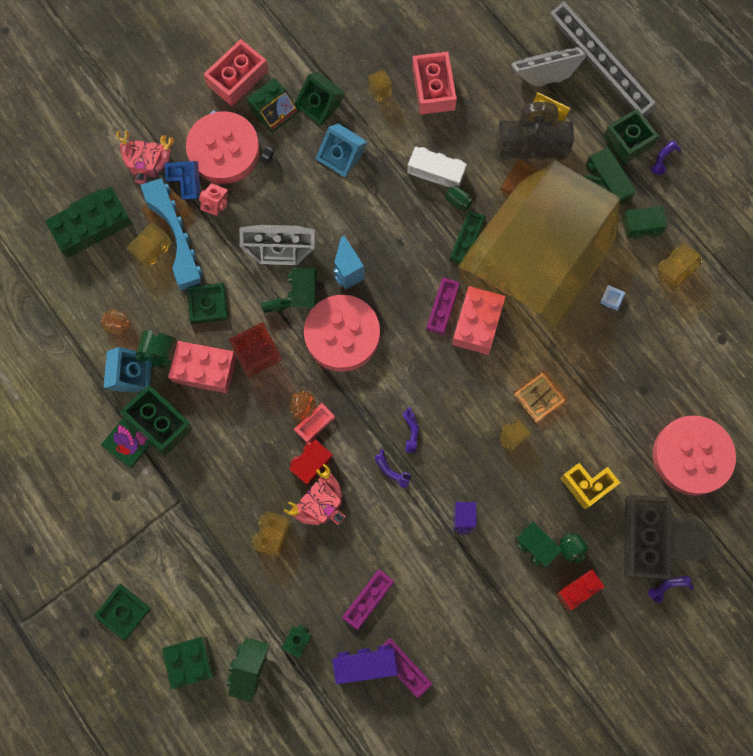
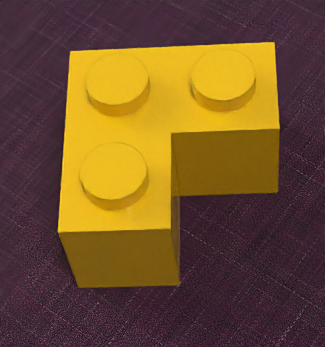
[560,463,620,509]

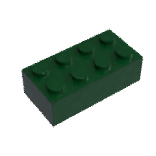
[44,186,133,258]

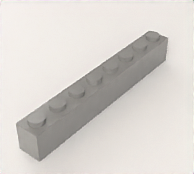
[550,1,656,118]

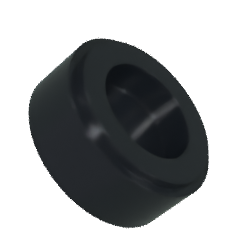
[260,145,275,165]

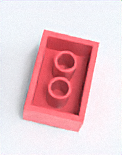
[203,39,269,107]
[412,52,457,115]
[452,286,505,355]
[168,341,237,393]

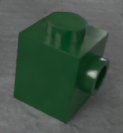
[281,624,312,658]

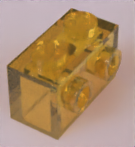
[126,222,172,269]
[657,243,701,290]
[252,510,291,558]

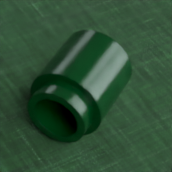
[445,185,473,212]

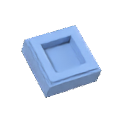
[600,285,626,310]

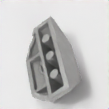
[511,47,586,87]
[240,225,315,265]

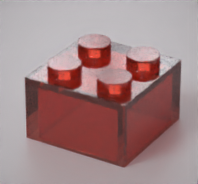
[228,322,282,378]

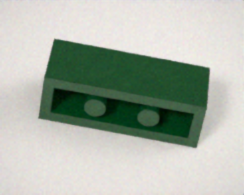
[586,147,636,208]

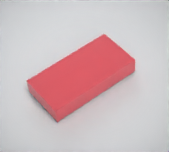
[294,403,336,443]

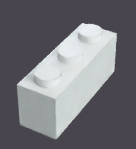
[407,146,467,188]

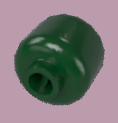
[559,533,589,564]

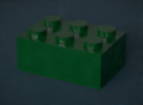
[120,385,192,457]

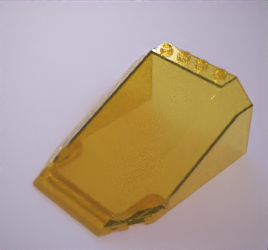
[458,160,620,334]

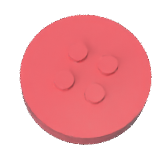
[186,112,260,184]
[304,295,380,372]
[653,416,736,496]

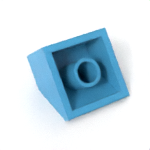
[316,124,368,177]
[334,236,365,290]
[104,347,152,392]

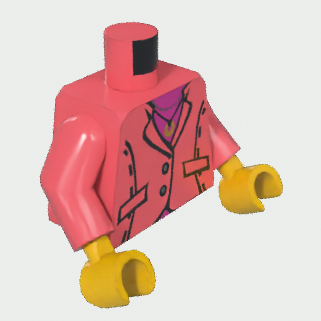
[116,130,174,184]
[284,464,346,525]

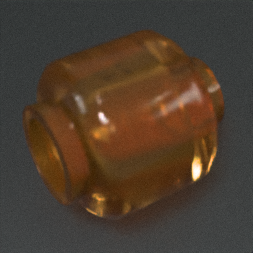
[101,308,130,335]
[288,390,316,421]

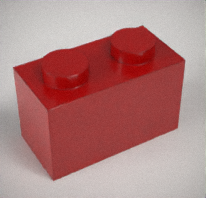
[289,439,334,487]
[556,569,605,611]

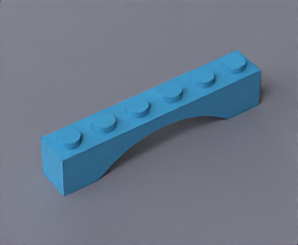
[141,178,203,291]

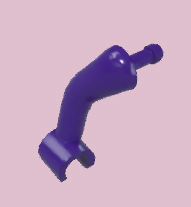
[651,141,681,175]
[403,407,419,453]
[375,450,411,488]
[648,576,694,603]

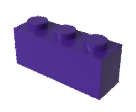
[332,645,400,684]

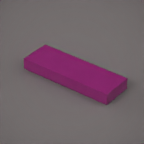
[426,277,460,335]
[342,569,395,630]
[382,638,432,698]

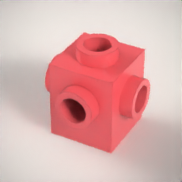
[199,183,228,216]

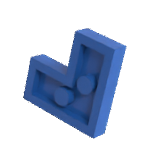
[164,161,201,199]

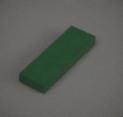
[449,210,486,266]

